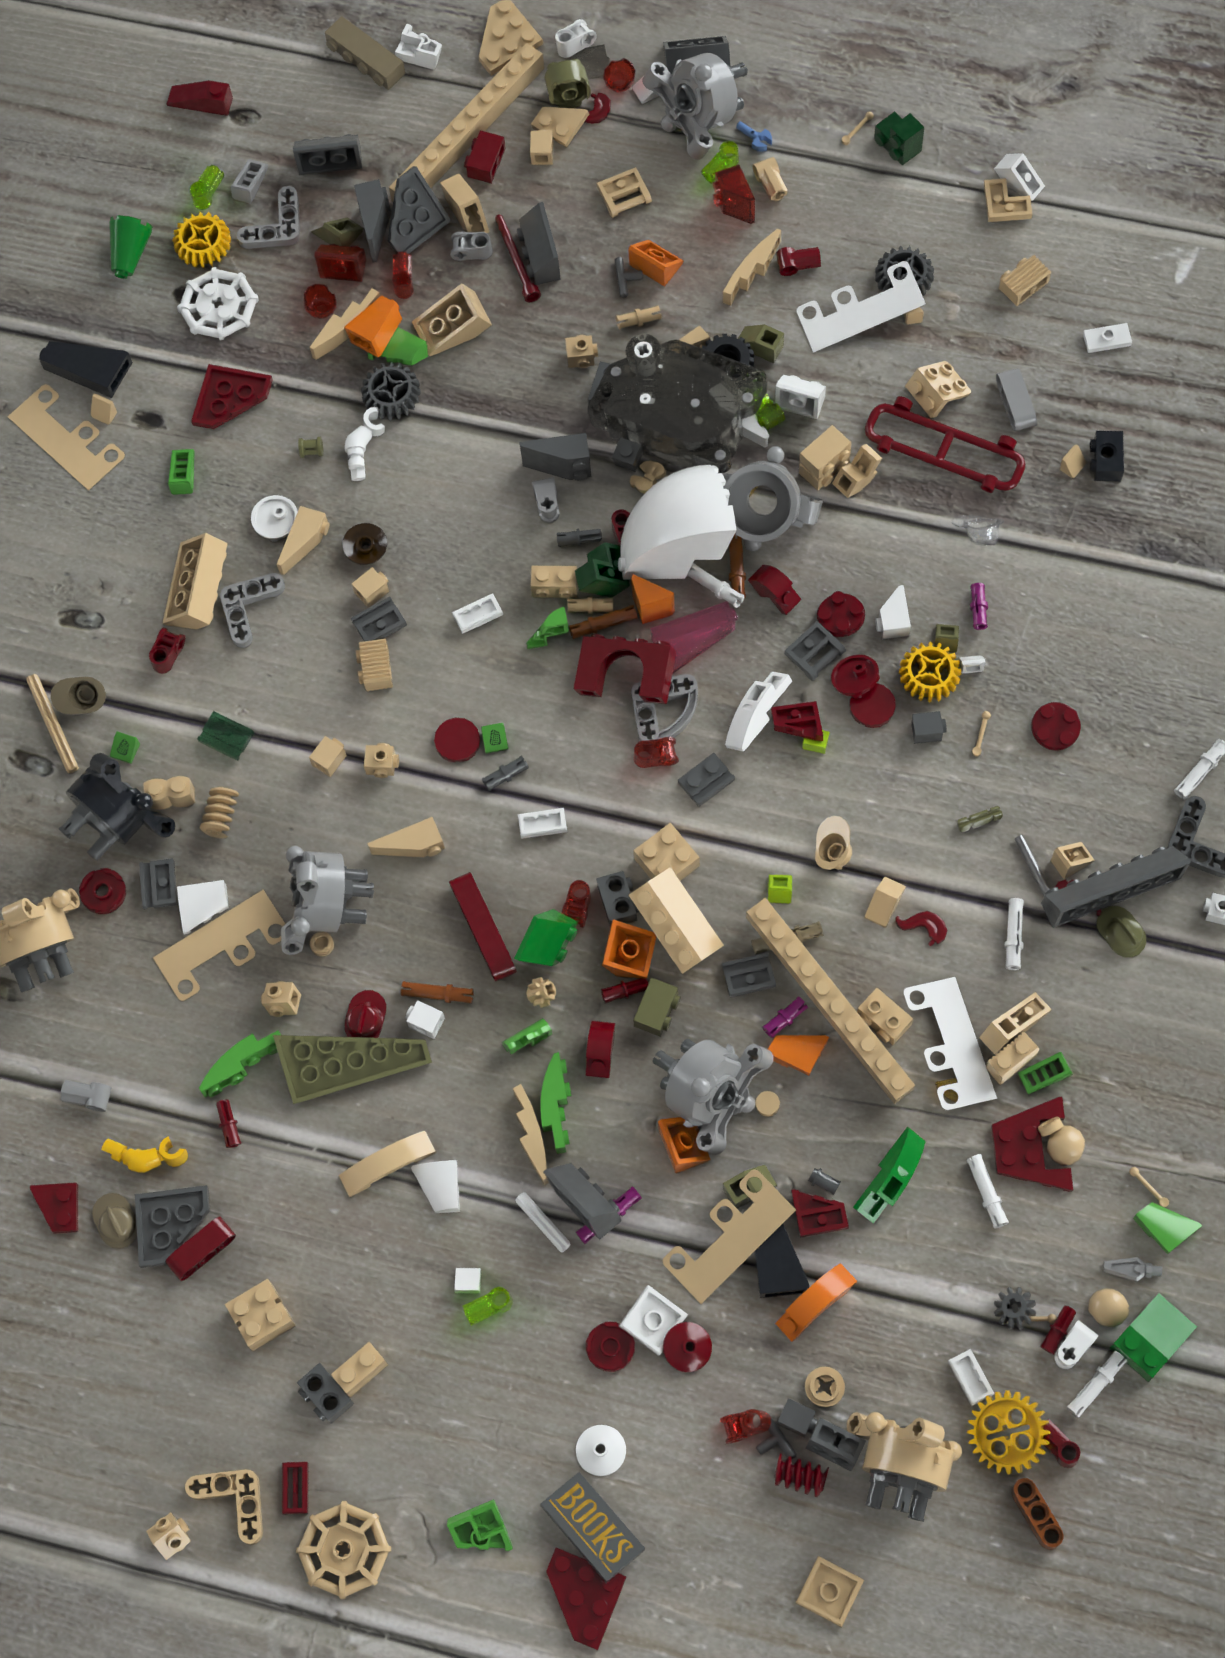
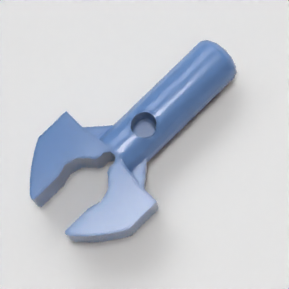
[736,121,772,152]

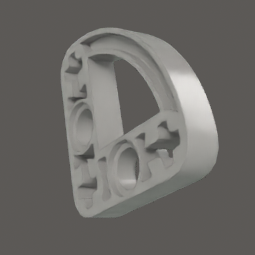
[631,674,698,747]

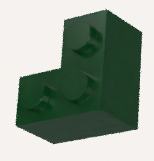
[874,111,924,166]
[575,542,630,598]

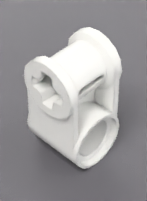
[555,19,597,58]
[1054,1320,1099,1369]

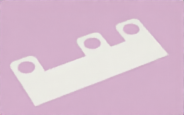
[797,261,926,353]
[904,977,997,1110]

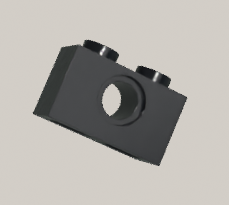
[1090,431,1124,482]

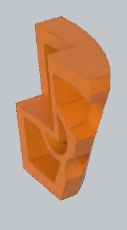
[768,1035,829,1076]

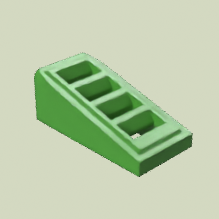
[168,449,195,495]
[1018,1052,1073,1095]

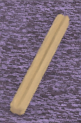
[26,674,79,773]

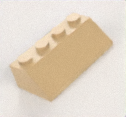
[162,533,227,629]
[629,867,724,974]

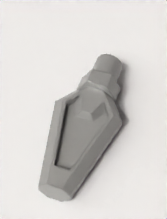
[1104,1257,1162,1282]

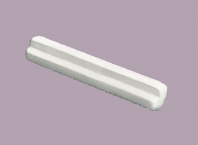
[515,1192,571,1252]

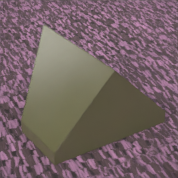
[311,217,364,253]

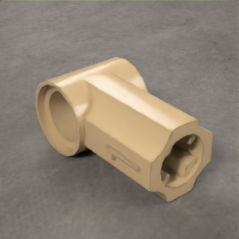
[752,157,787,202]

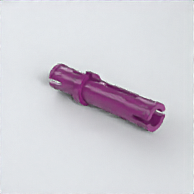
[575,1186,642,1244]

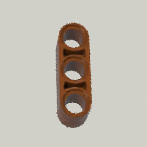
[1011,1478,1064,1550]

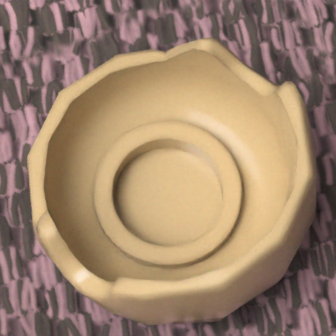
[1046,1125,1085,1165]
[1088,1288,1129,1327]

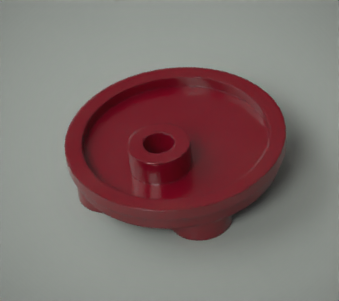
[817,591,865,637]
[831,655,880,699]
[1031,702,1081,751]

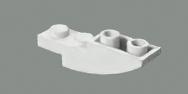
[725,672,792,752]

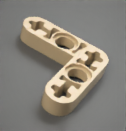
[185,1469,263,1545]

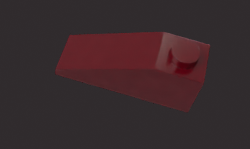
[166,80,233,116]

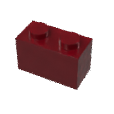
[464,130,506,184]

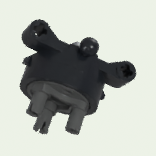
[59,753,176,861]

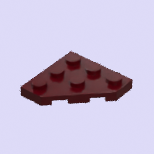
[191,364,273,429]
[546,1548,627,1651]

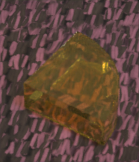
[935,1078,958,1102]

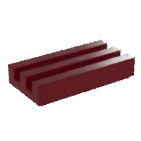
[282,1462,309,1515]

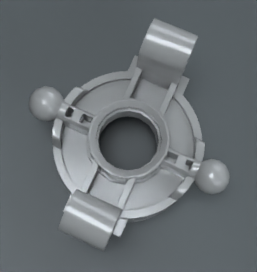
[717,446,823,552]

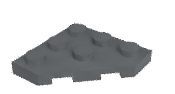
[387,166,451,259]
[134,1185,210,1268]

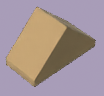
[1051,842,1095,880]
[864,877,906,928]

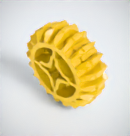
[172,212,231,268]
[899,641,961,703]

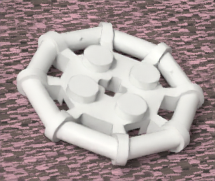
[177,267,259,340]

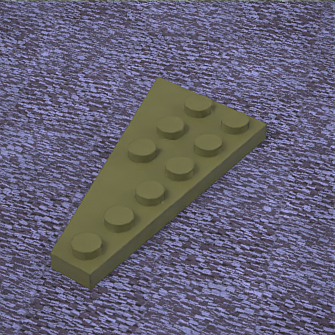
[273,1035,432,1104]

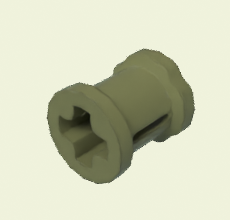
[298,436,324,458]

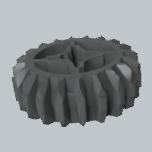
[875,246,934,297]
[361,362,421,421]

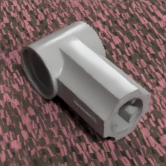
[60,1080,112,1112]

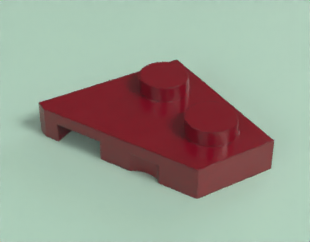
[771,701,823,741]
[30,1182,78,1234]
[791,1189,849,1238]

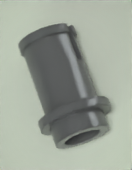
[808,1168,841,1195]

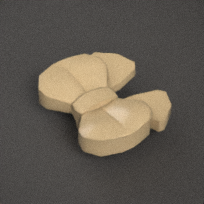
[630,460,666,493]

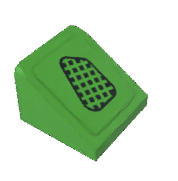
[481,723,508,753]
[110,731,140,764]

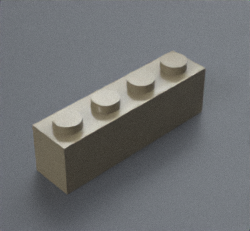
[325,16,406,90]

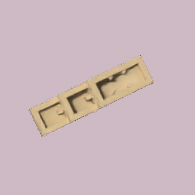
[723,229,781,306]
[310,289,380,360]
[513,1084,549,1185]

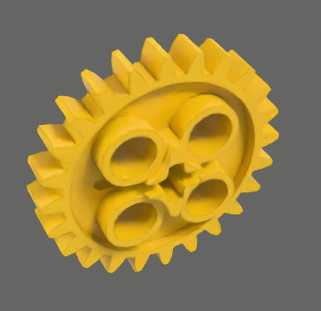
[967,1390,1050,1474]

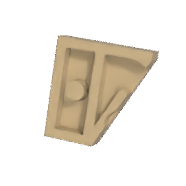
[531,107,589,147]

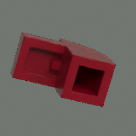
[748,565,802,615]
[586,1021,615,1078]

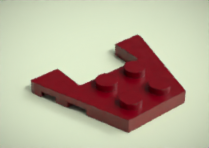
[991,1097,1074,1192]

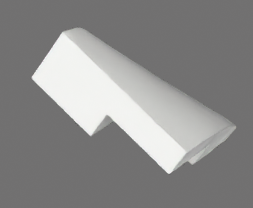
[395,24,442,70]
[177,880,229,935]
[411,1160,460,1213]

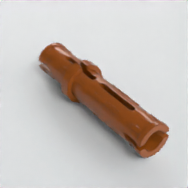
[729,534,746,599]
[569,605,637,640]
[401,981,474,1004]

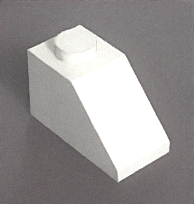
[994,153,1045,201]
[875,585,911,639]

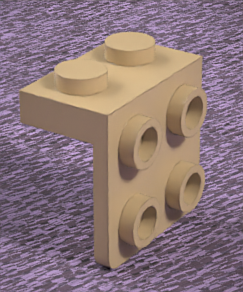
[905,361,971,418]

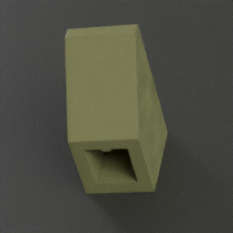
[738,324,784,363]
[723,1165,777,1209]

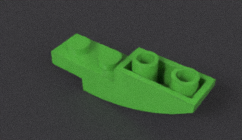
[199,1030,281,1098]
[541,1052,571,1154]

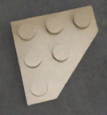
[479,0,543,76]

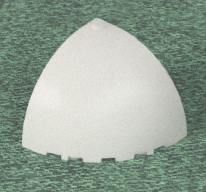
[618,465,736,579]

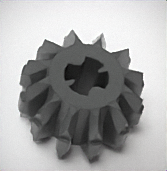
[994,1287,1036,1330]

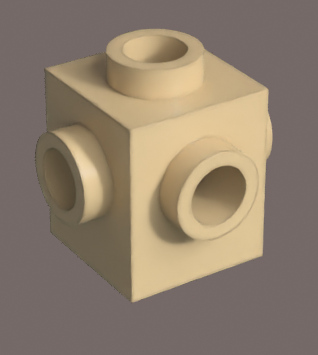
[565,335,598,368]
[364,743,399,778]
[261,981,301,1017]
[146,1513,191,1560]

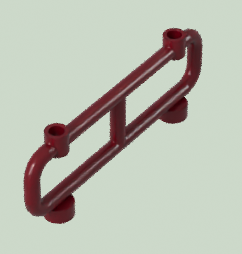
[864,396,1026,493]

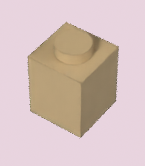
[530,129,553,165]
[352,567,389,608]
[309,736,347,777]

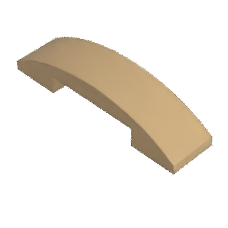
[339,1131,436,1197]

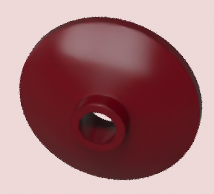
[663,1322,712,1372]

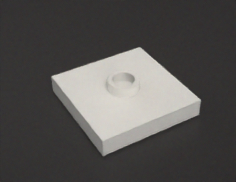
[619,1285,688,1356]

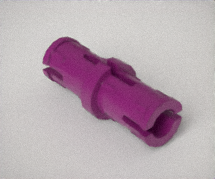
[970,583,988,630]
[762,996,808,1038]

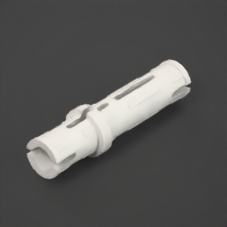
[687,563,744,608]
[1174,739,1225,800]
[1004,898,1024,970]
[967,1154,1009,1228]
[1066,1351,1127,1418]

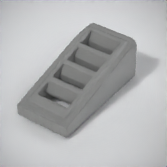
[231,159,268,204]

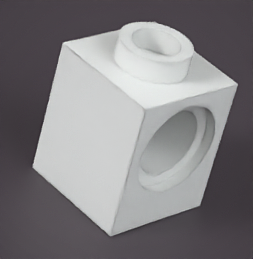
[406,1000,445,1039]

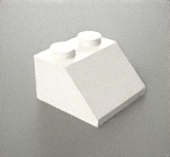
[775,375,826,419]

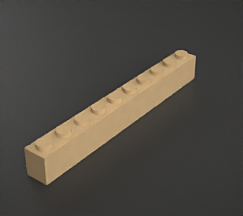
[389,43,544,202]
[746,898,915,1104]

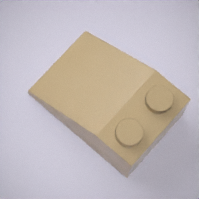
[412,283,492,356]

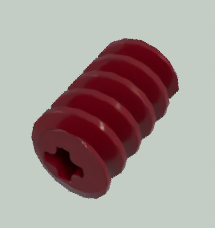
[774,1453,829,1498]

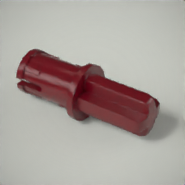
[601,978,648,1004]
[216,1099,241,1148]
[1040,1305,1076,1355]

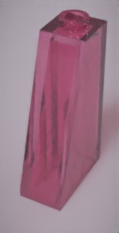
[650,601,738,674]

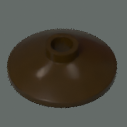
[342,523,387,565]

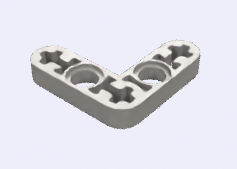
[236,186,300,249]
[220,573,285,648]

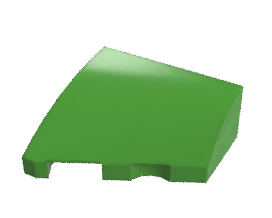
[368,327,428,366]
[526,607,569,649]
[502,1018,552,1054]
[1133,1202,1202,1254]
[447,1499,513,1551]

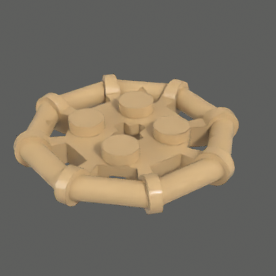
[296,1501,391,1599]

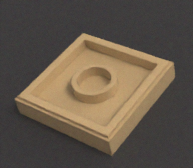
[796,1556,864,1628]

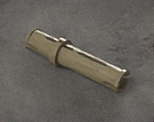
[751,921,824,955]

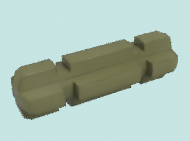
[957,806,1003,832]

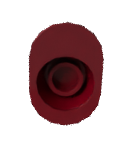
[344,990,386,1038]

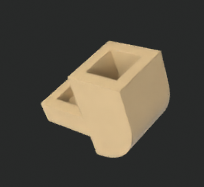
[832,444,882,498]

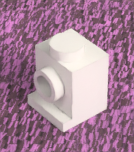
[1203,893,1225,925]

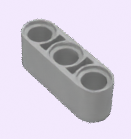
[996,368,1037,431]

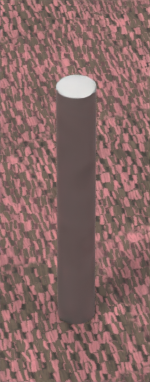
[1014,835,1050,896]

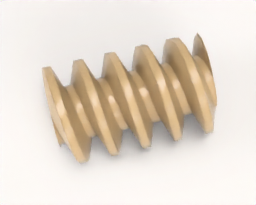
[200,787,239,838]

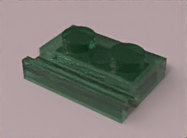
[197,711,254,761]

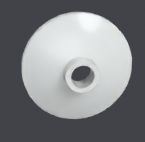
[576,1425,626,1476]

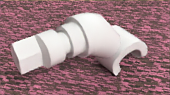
[345,407,385,481]

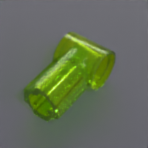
[701,141,739,184]
[190,165,224,210]
[748,386,786,431]
[462,1287,513,1326]

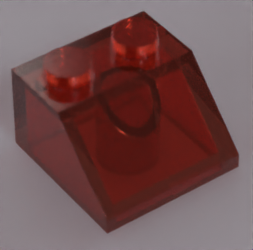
[713,164,755,224]
[314,244,367,282]

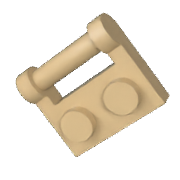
[597,167,652,218]

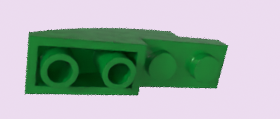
[853,1127,926,1224]

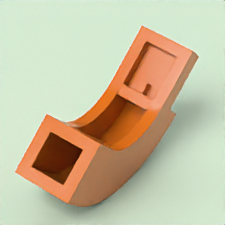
[775,1263,857,1342]

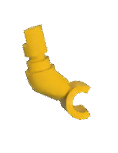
[101,1136,188,1173]

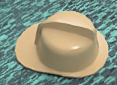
[815,816,852,870]

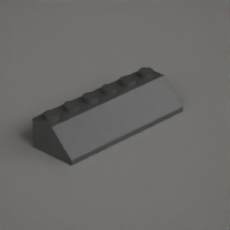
[1041,846,1191,928]

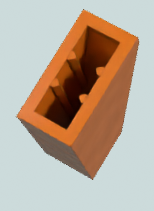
[344,295,402,357]

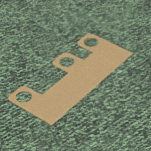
[8,384,125,491]
[153,890,285,1001]
[663,1169,796,1304]

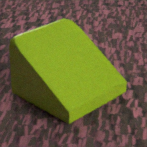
[802,730,830,754]
[768,875,792,904]

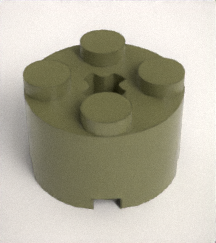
[544,59,591,108]

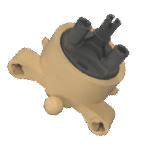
[0,888,80,992]
[847,1412,962,1522]

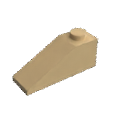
[277,506,330,575]
[367,817,445,857]
[979,992,1052,1055]

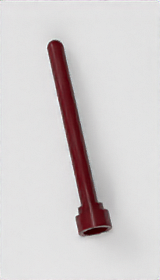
[495,214,541,303]

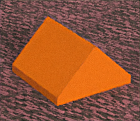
[628,240,684,287]
[631,574,675,624]
[601,919,657,979]
[658,1117,711,1173]

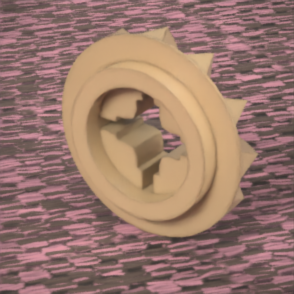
[805,1367,845,1408]

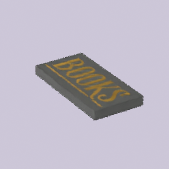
[540,1472,645,1583]

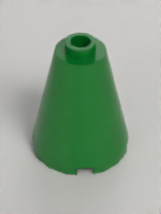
[109,215,153,279]

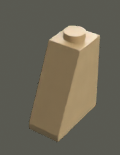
[440,174,490,233]

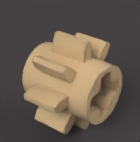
[526,977,556,1008]

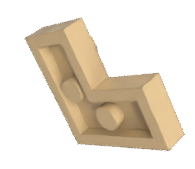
[984,178,1032,222]

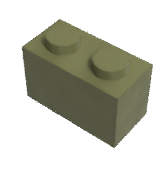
[633,977,681,1037]

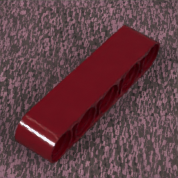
[449,872,517,982]

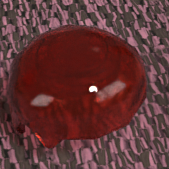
[603,58,636,92]
[303,284,336,319]

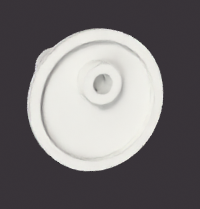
[251,495,298,542]

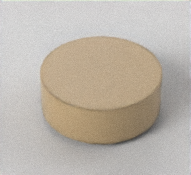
[310,932,334,956]
[755,1091,780,1117]
[1038,1117,1063,1137]

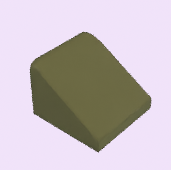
[934,624,959,653]

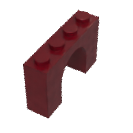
[573,634,676,704]

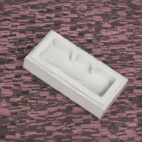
[1083,323,1132,353]
[452,593,503,634]
[518,808,567,839]
[948,1349,994,1406]

